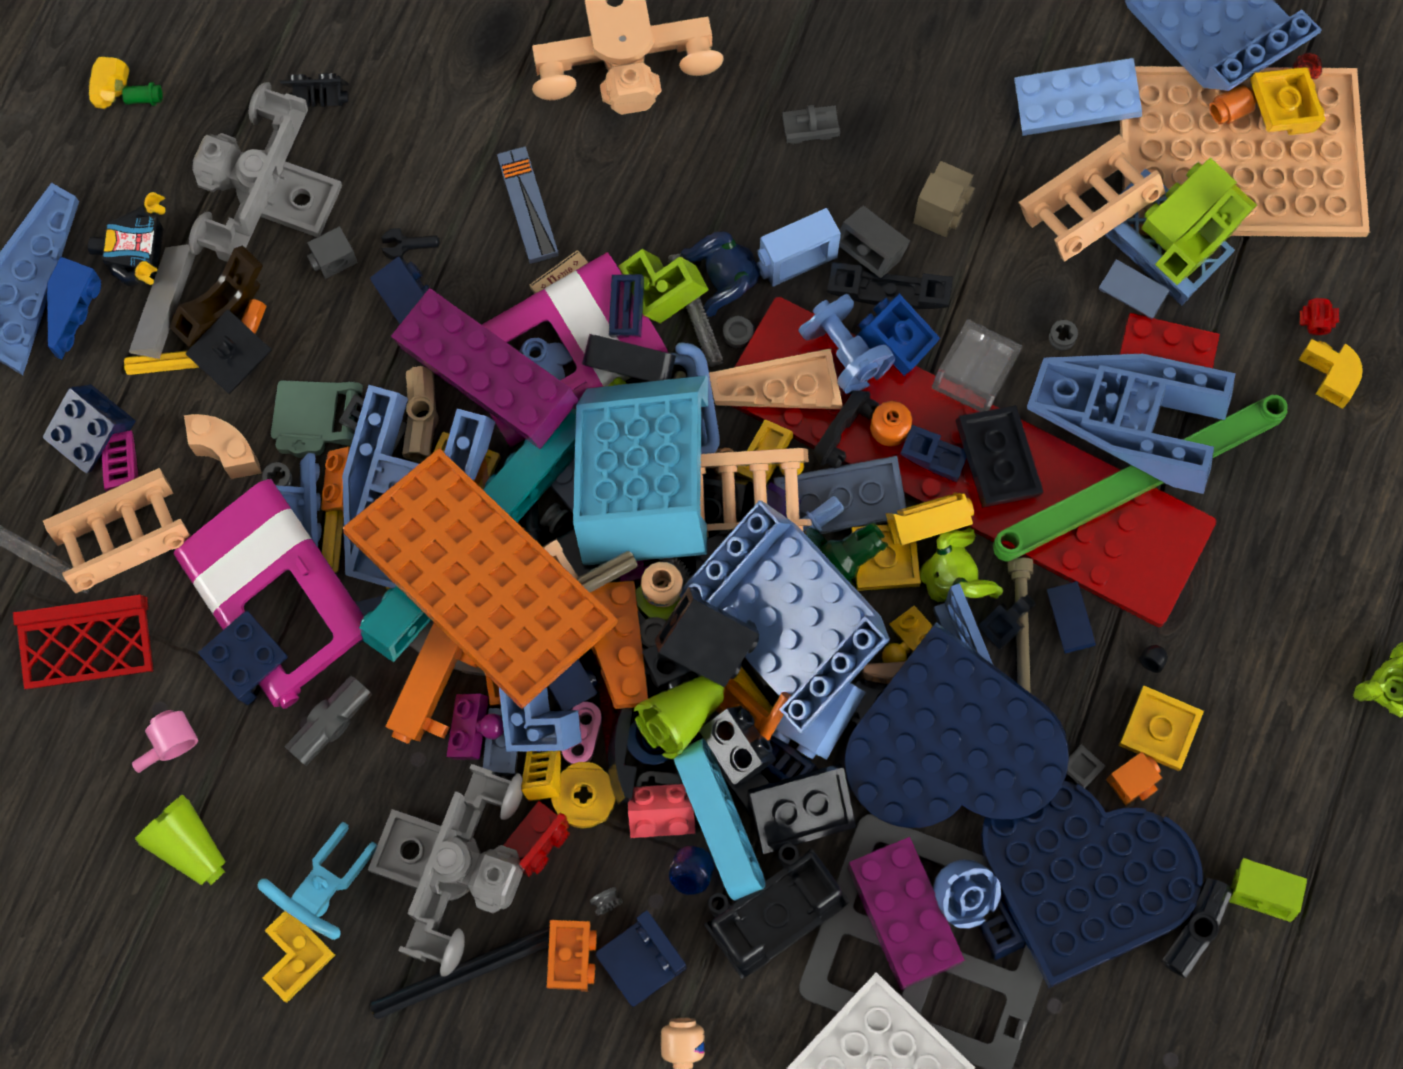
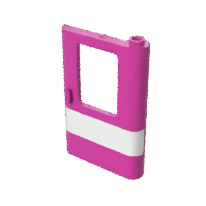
[482,252,668,448]
[174,479,364,709]

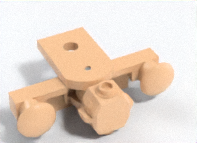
[532,0,723,115]

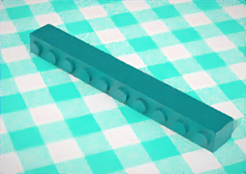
[359,408,576,662]

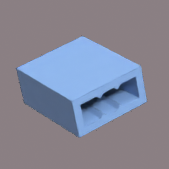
[772,683,866,760]

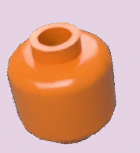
[870,401,912,446]

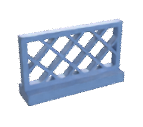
[1105,168,1235,306]
[933,583,993,664]

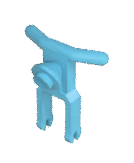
[258,822,377,940]

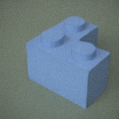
[499,687,582,752]

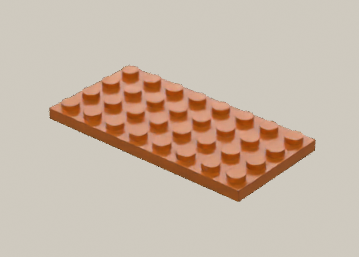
[342,448,618,709]

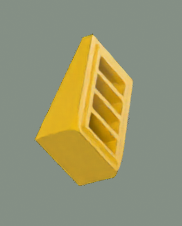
[521,751,561,801]

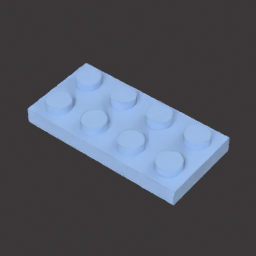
[1014,58,1142,136]

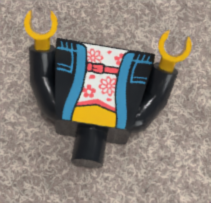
[88,192,165,286]

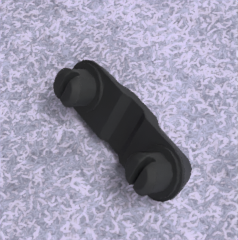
[813,391,879,469]

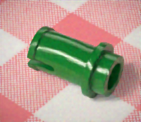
[122,82,163,106]

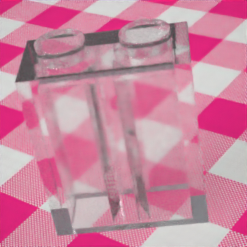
[932,319,1023,412]

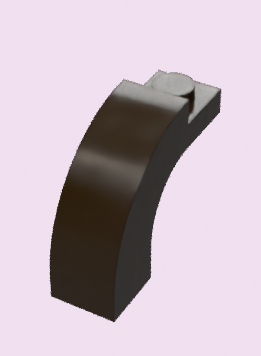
[169,245,263,347]

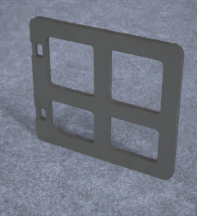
[799,814,1043,1069]

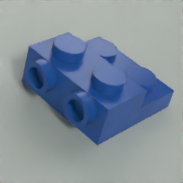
[856,293,941,376]

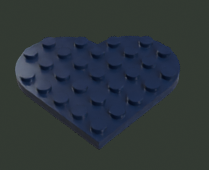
[845,622,1069,828]
[981,781,1203,988]

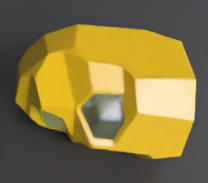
[89,57,129,109]

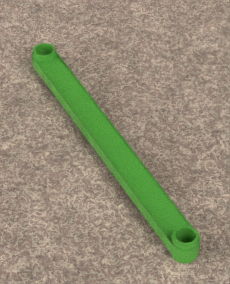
[993,395,1287,561]

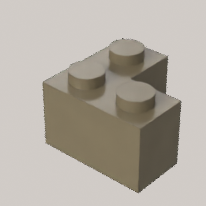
[913,161,975,237]

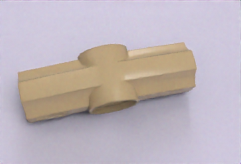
[402,366,439,462]

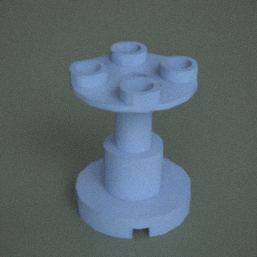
[798,294,895,395]

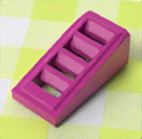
[102,430,139,492]

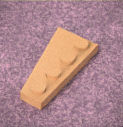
[709,349,843,409]

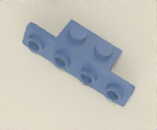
[276,453,322,575]

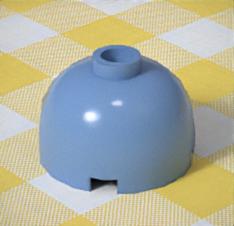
[933,860,1001,929]

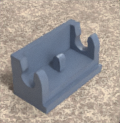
[1098,259,1170,320]

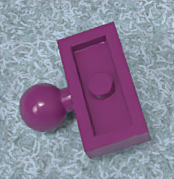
[446,694,504,760]

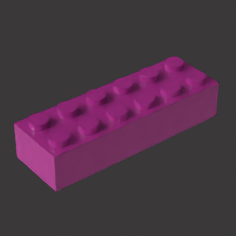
[391,288,579,449]

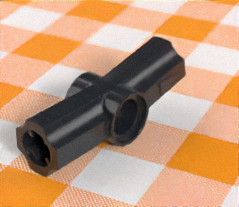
[1161,877,1234,978]

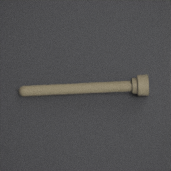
[1008,558,1033,693]

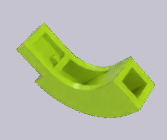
[1155,184,1257,285]

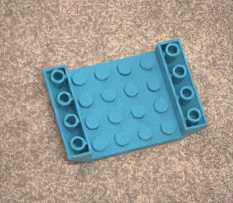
[573,376,708,565]

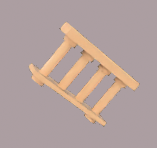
[1019,134,1166,262]
[700,448,812,538]
[43,468,191,594]

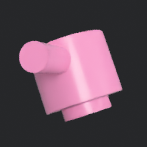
[132,710,198,773]

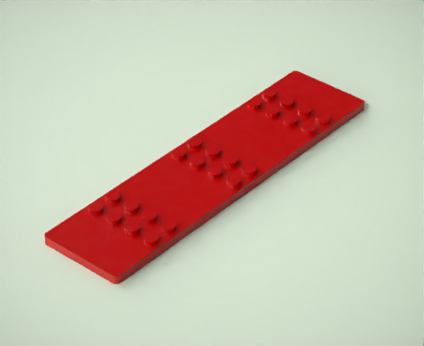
[731,297,1216,627]

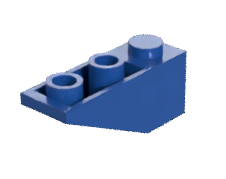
[47,257,101,360]

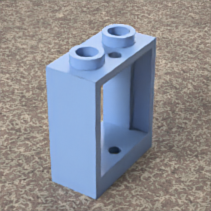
[757,208,841,287]

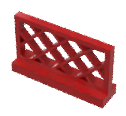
[13,595,154,690]

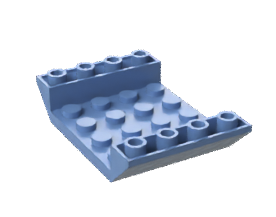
[1125,0,1322,91]
[680,500,890,733]

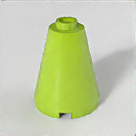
[634,676,724,759]
[135,795,226,885]

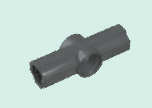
[285,676,372,766]

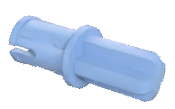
[802,496,844,532]

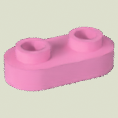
[562,701,602,765]

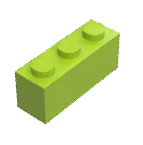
[1141,157,1237,251]

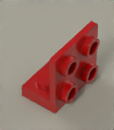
[503,801,570,877]

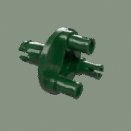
[803,522,888,591]

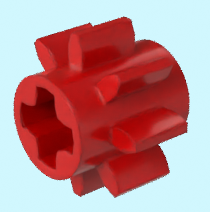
[1300,298,1339,335]

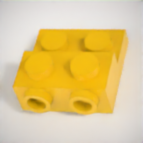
[1250,67,1326,135]

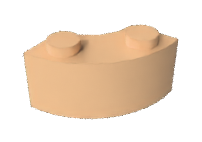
[184,414,262,479]

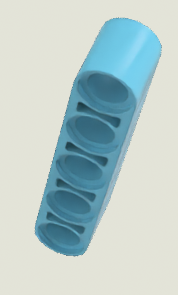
[674,738,765,900]

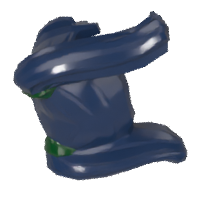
[681,232,760,317]

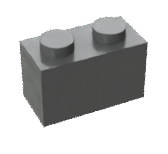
[839,206,910,278]

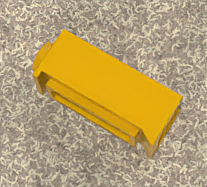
[885,493,974,545]

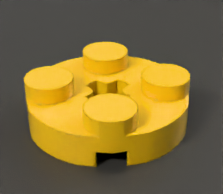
[551,762,616,828]

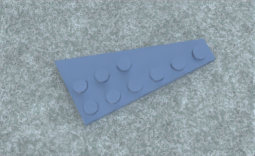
[0,183,79,375]

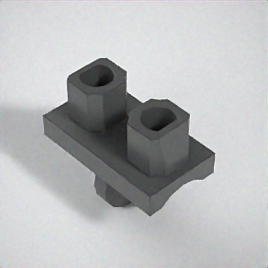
[782,105,840,144]

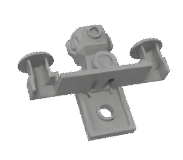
[189,82,342,262]
[368,764,523,976]

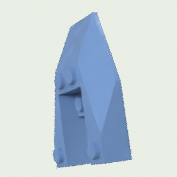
[1027,354,1236,494]
[342,385,495,588]

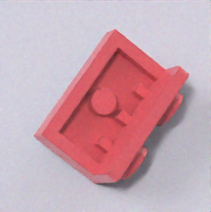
[628,784,695,838]

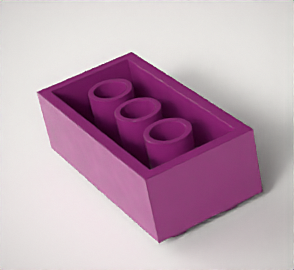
[847,837,965,990]

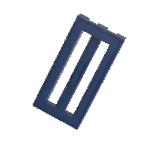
[609,274,644,338]

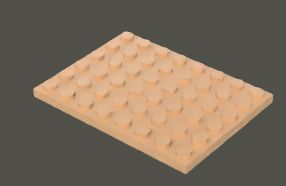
[1120,66,1370,237]

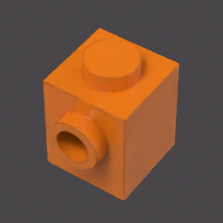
[1106,752,1162,806]

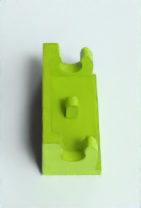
[1229,858,1307,922]

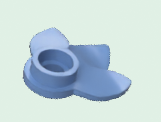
[520,338,573,380]

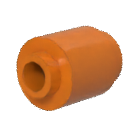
[1209,84,1257,124]

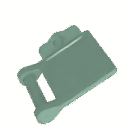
[271,380,363,458]

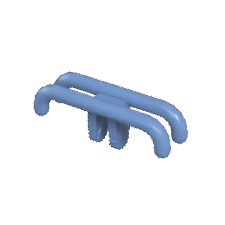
[670,342,720,454]

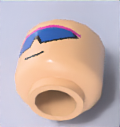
[641,562,683,607]
[661,1018,705,1069]

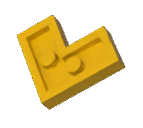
[262,911,335,1003]

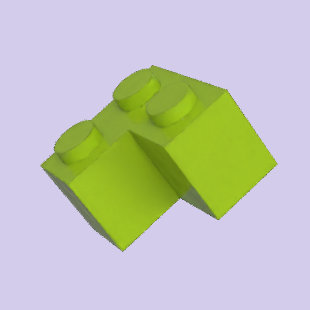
[619,249,709,323]

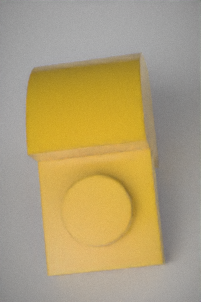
[1299,339,1362,409]

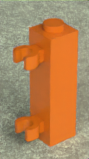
[385,623,478,744]

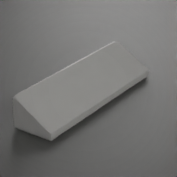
[129,245,195,359]

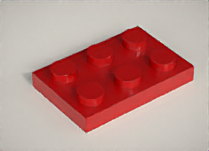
[1119,313,1220,369]

